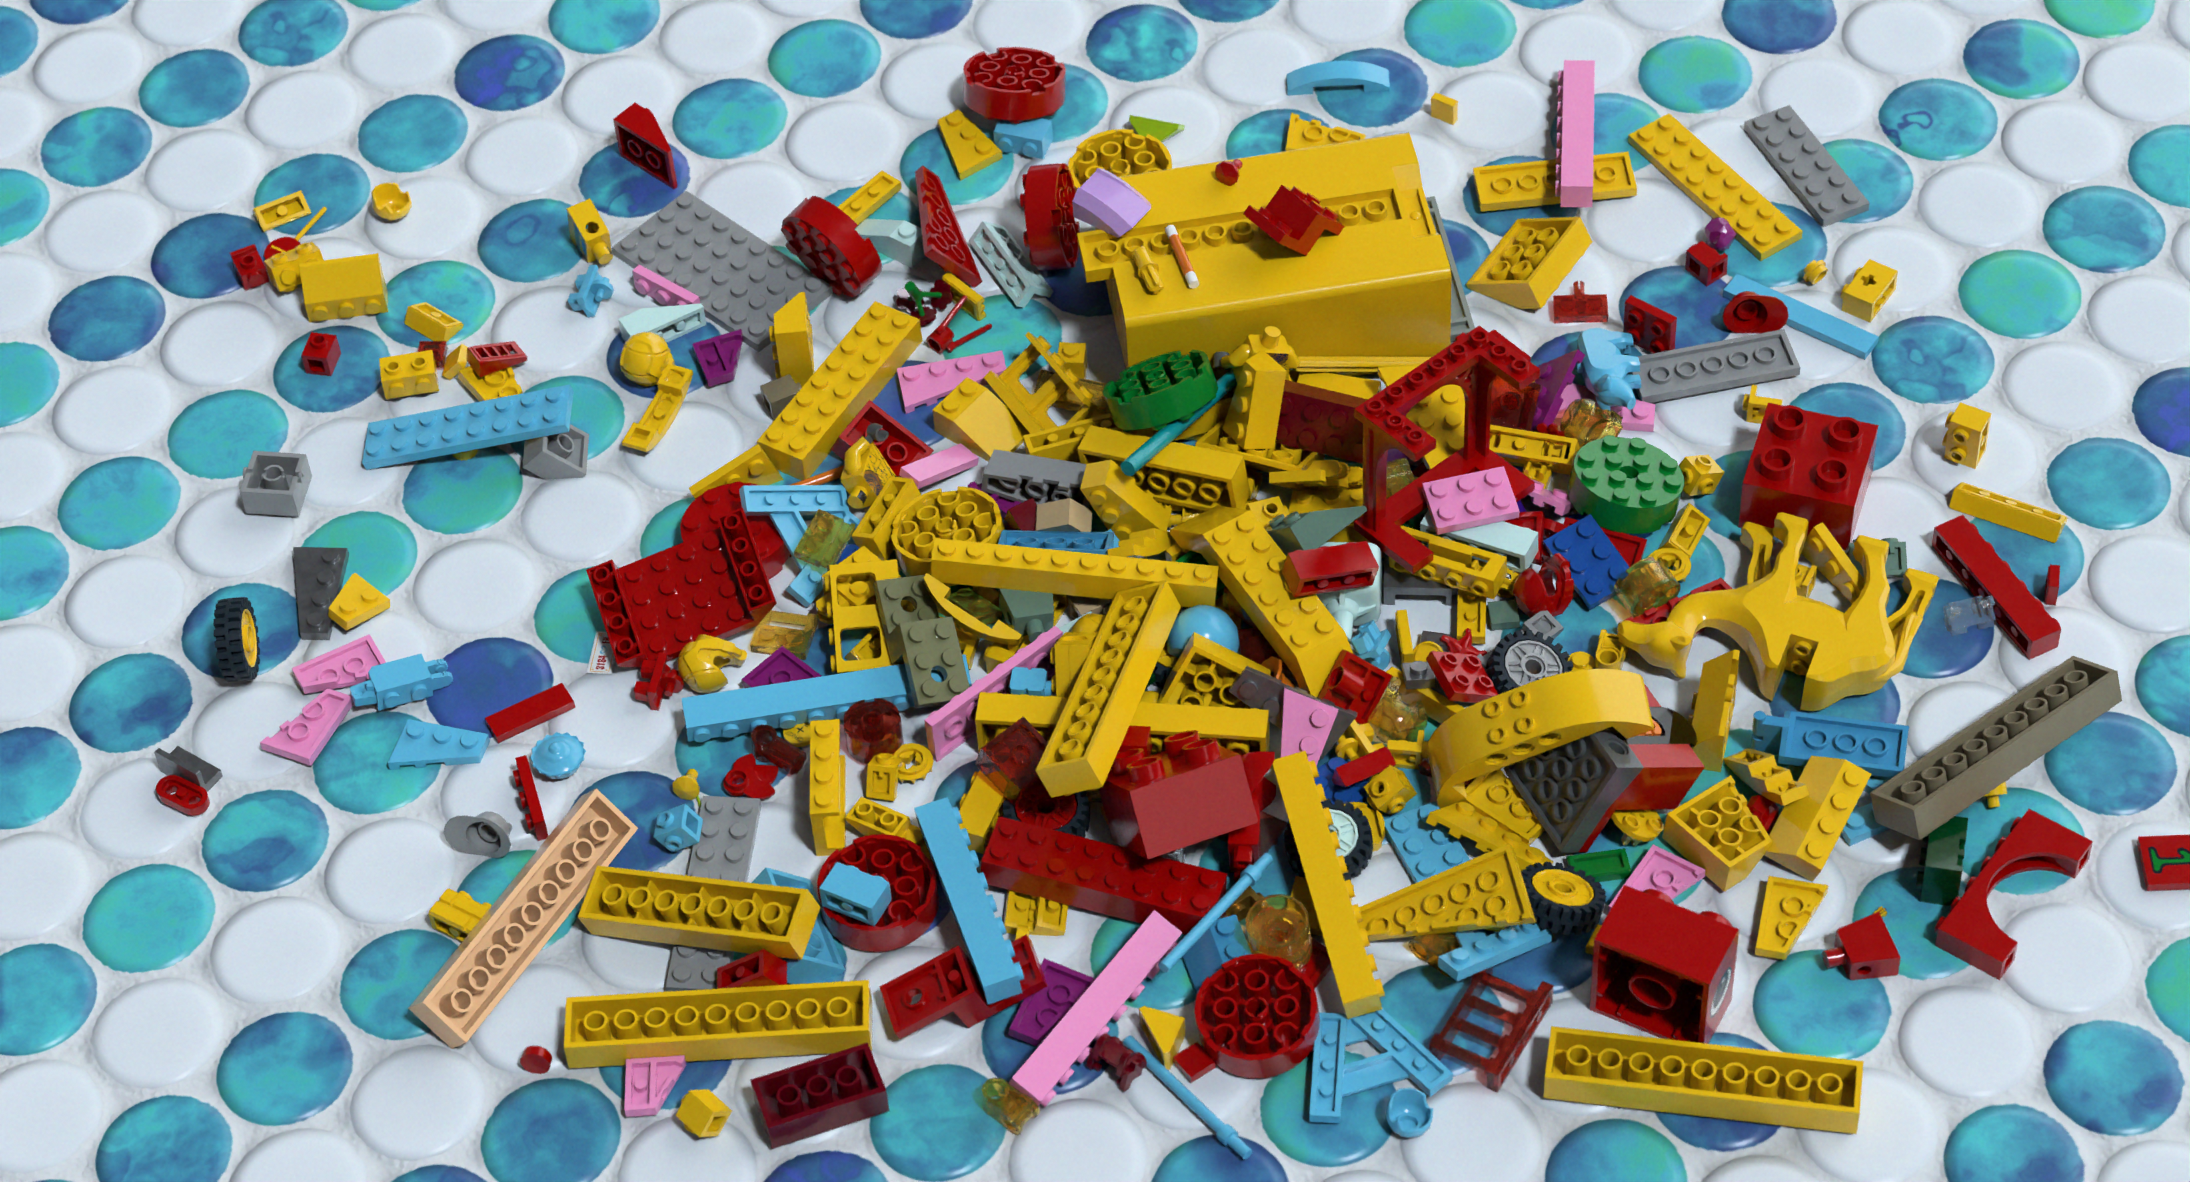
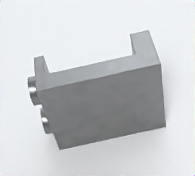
[1384,544,1458,605]

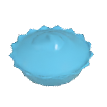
[530,732,586,779]

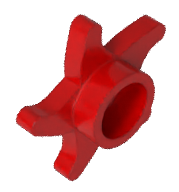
[1439,628,1487,656]

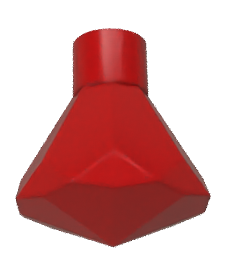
[1215,159,1243,186]

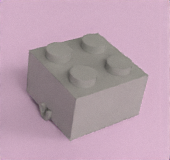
[239,451,312,517]

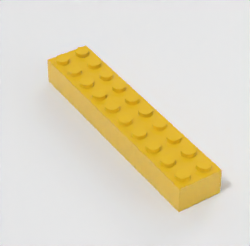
[1036,580,1181,798]
[975,692,1270,757]
[564,980,872,1068]
[1544,1026,1864,1134]

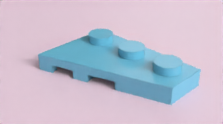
[388,719,490,770]

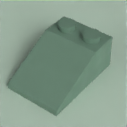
[1265,506,1367,557]

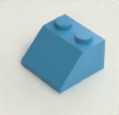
[1182,914,1252,995]

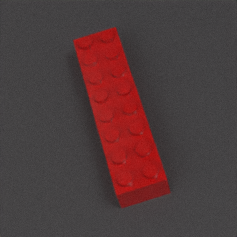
[981,816,1227,935]

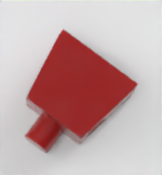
[1822,912,1901,980]

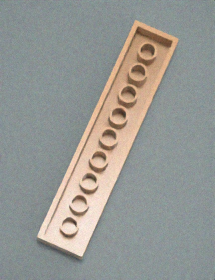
[408,788,638,1049]

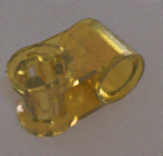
[1408,933,1460,977]
[982,1078,1040,1135]

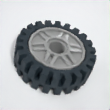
[1486,630,1574,694]

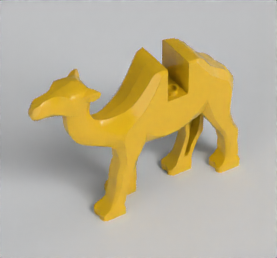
[1617,512,1939,711]

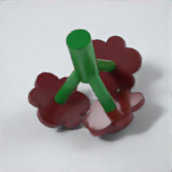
[896,279,953,326]

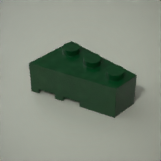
[1916,816,1968,906]

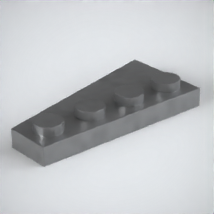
[293,547,349,640]
[1229,666,1357,759]

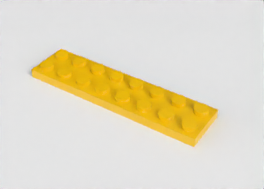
[1628,113,1803,261]

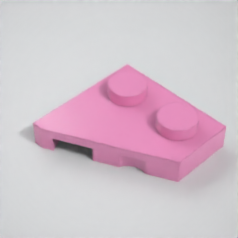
[624,1055,686,1117]

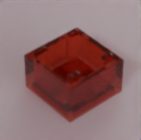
[975,717,1048,805]

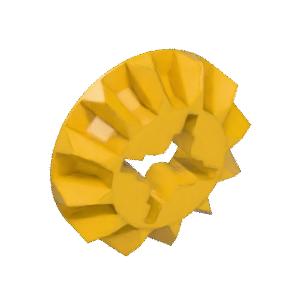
[1646,548,1691,586]
[890,743,934,784]

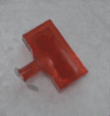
[1553,281,1608,323]

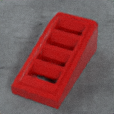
[467,341,527,377]

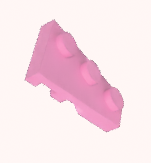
[292,634,386,694]
[260,688,354,766]
[1280,688,1339,766]
[1608,844,1706,913]

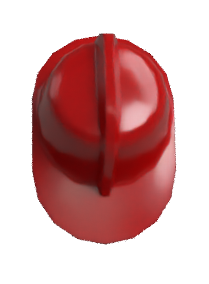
[1723,291,1789,334]

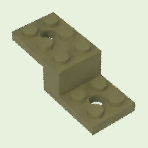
[873,575,969,708]

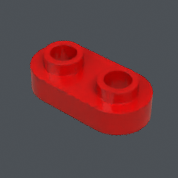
[156,775,210,816]

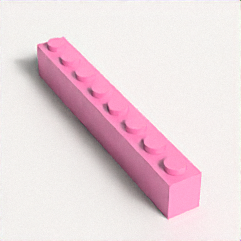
[1555,60,1595,207]
[1005,910,1182,1112]

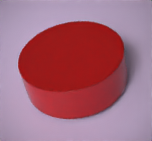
[520,1046,553,1074]

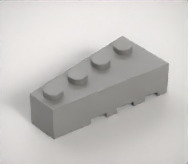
[981,449,1093,510]

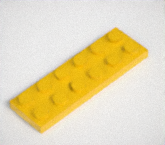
[1473,152,1637,212]

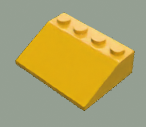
[1466,217,1592,309]
[1195,419,1324,473]

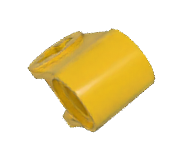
[1595,629,1629,670]

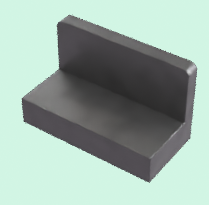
[154,746,223,792]

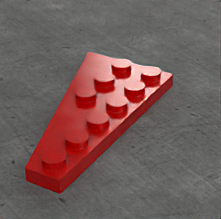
[915,165,982,288]

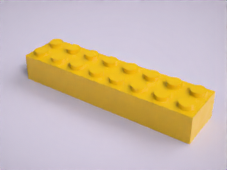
[757,301,922,480]
[578,865,820,960]

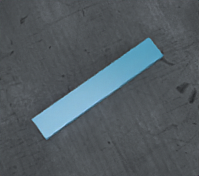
[1723,274,1879,360]

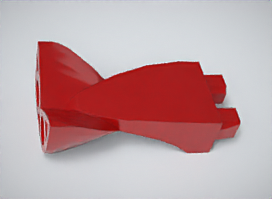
[1228,751,1276,883]

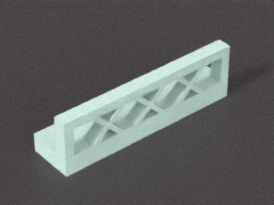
[969,221,1053,308]

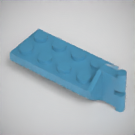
[1750,710,1909,778]

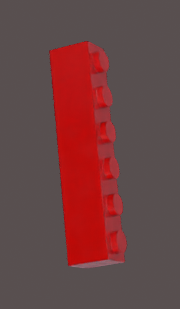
[1932,515,2061,660]

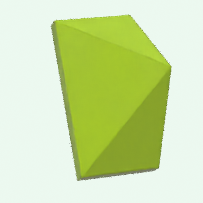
[1129,115,1185,142]

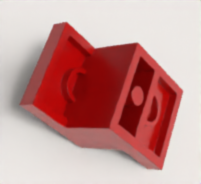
[1243,185,1345,256]

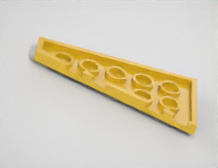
[1377,365,1465,470]
[1357,843,1536,941]

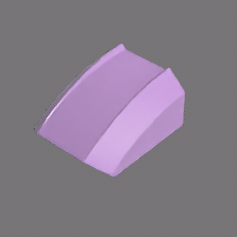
[1072,168,1151,238]

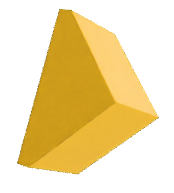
[1139,1006,1186,1070]

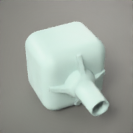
[1316,542,1382,644]

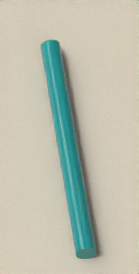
[1121,368,1237,476]

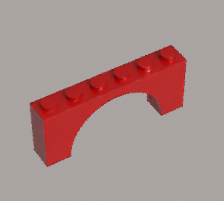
[1934,809,2093,980]

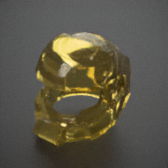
[1560,398,1623,448]
[1368,677,1428,744]

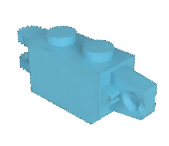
[350,653,453,711]

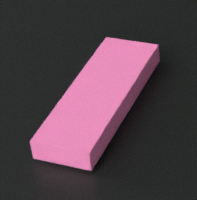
[899,443,979,489]

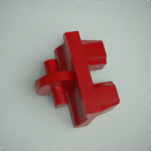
[634,652,684,711]

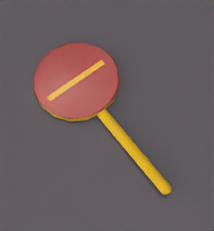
[264,207,327,260]

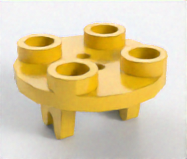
[1611,809,1664,846]

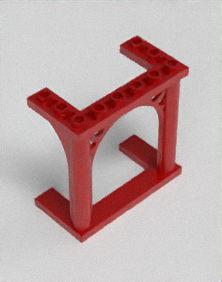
[1354,326,1540,574]

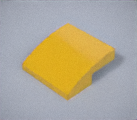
[1003,890,1068,936]

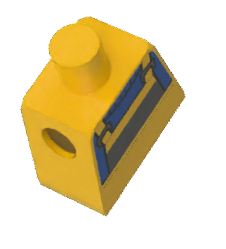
[567,199,613,264]

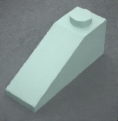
[855,219,925,268]
[618,303,707,343]

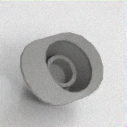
[444,811,512,858]

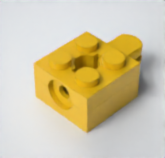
[816,545,901,624]
[1050,632,1098,698]

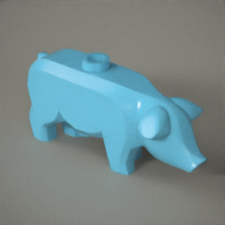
[1575,328,1641,416]

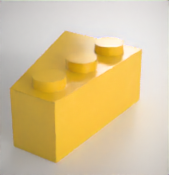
[1080,459,1172,541]

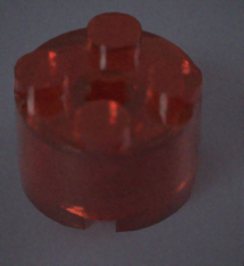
[844,698,904,764]

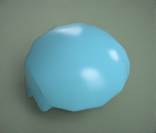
[1386,1088,1433,1138]

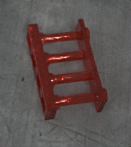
[1429,966,1553,1093]

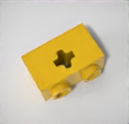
[1840,259,1898,323]

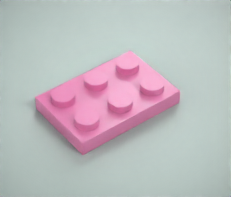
[1422,466,1520,535]

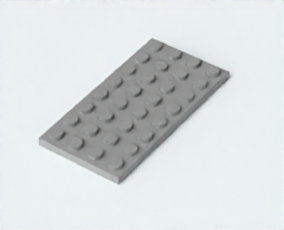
[612,191,834,352]

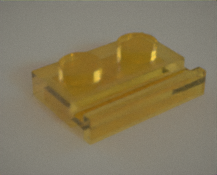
[794,509,855,571]

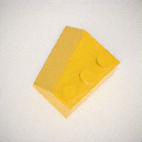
[1662,775,1772,892]

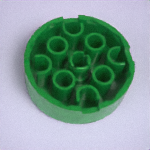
[1103,350,1218,432]
[1567,435,1684,534]

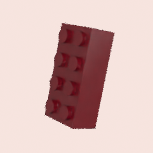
[1275,380,1368,464]
[750,1042,889,1149]

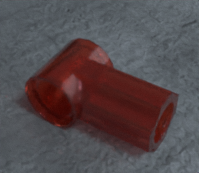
[751,725,807,775]

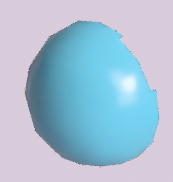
[1166,604,1240,658]

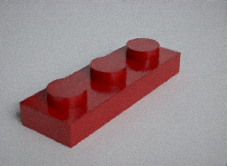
[513,755,548,841]

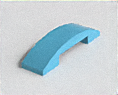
[1287,61,1390,95]

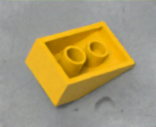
[932,377,1030,462]

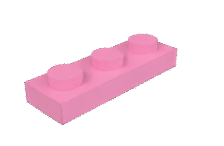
[632,265,700,306]

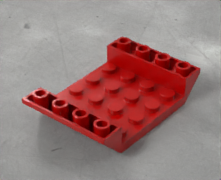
[586,507,777,667]

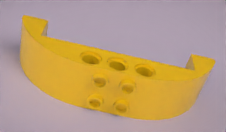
[1427,669,1654,808]

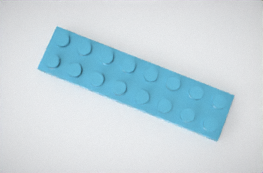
[362,384,574,470]

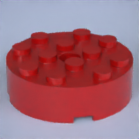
[963,47,1066,124]
[1020,163,1080,271]
[781,196,882,297]
[680,481,792,580]
[817,834,939,952]
[1195,954,1320,1079]

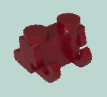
[1086,1033,1147,1092]

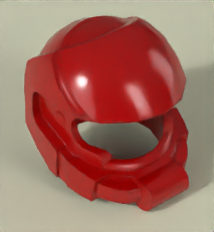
[1512,553,1574,618]

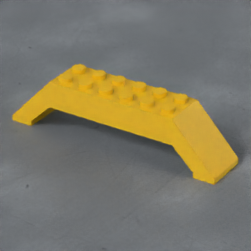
[1170,505,1353,698]

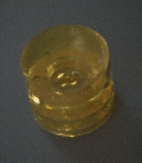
[1246,894,1313,970]

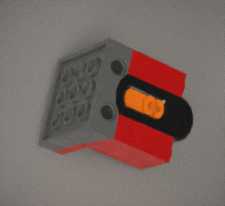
[1503,685,1705,853]

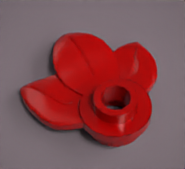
[723,753,779,800]

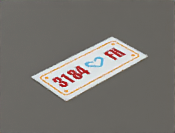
[586,631,615,674]

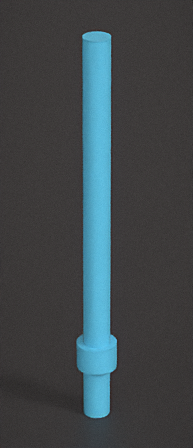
[1159,853,1273,973]
[1123,1035,1252,1160]

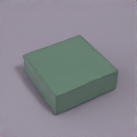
[1488,600,1520,630]

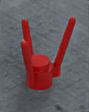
[926,295,992,354]

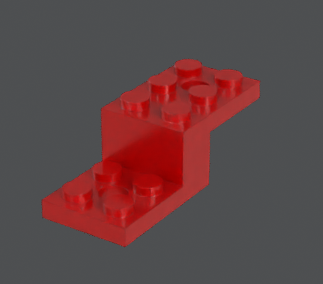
[880,935,1048,1039]

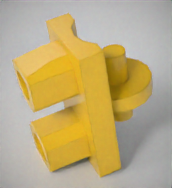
[1335,719,1385,761]

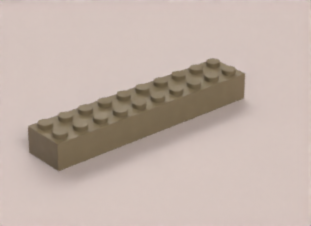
[1870,656,2122,840]

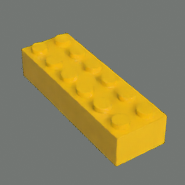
[1077,425,1251,511]

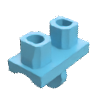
[568,264,614,317]
[1350,620,1391,670]

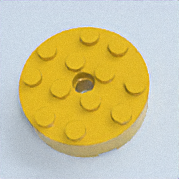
[1068,129,1172,191]
[891,487,1005,587]

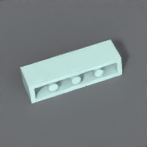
[1420,510,1538,573]

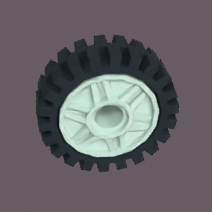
[1284,799,1373,881]

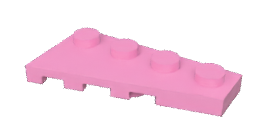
[897,351,1006,414]

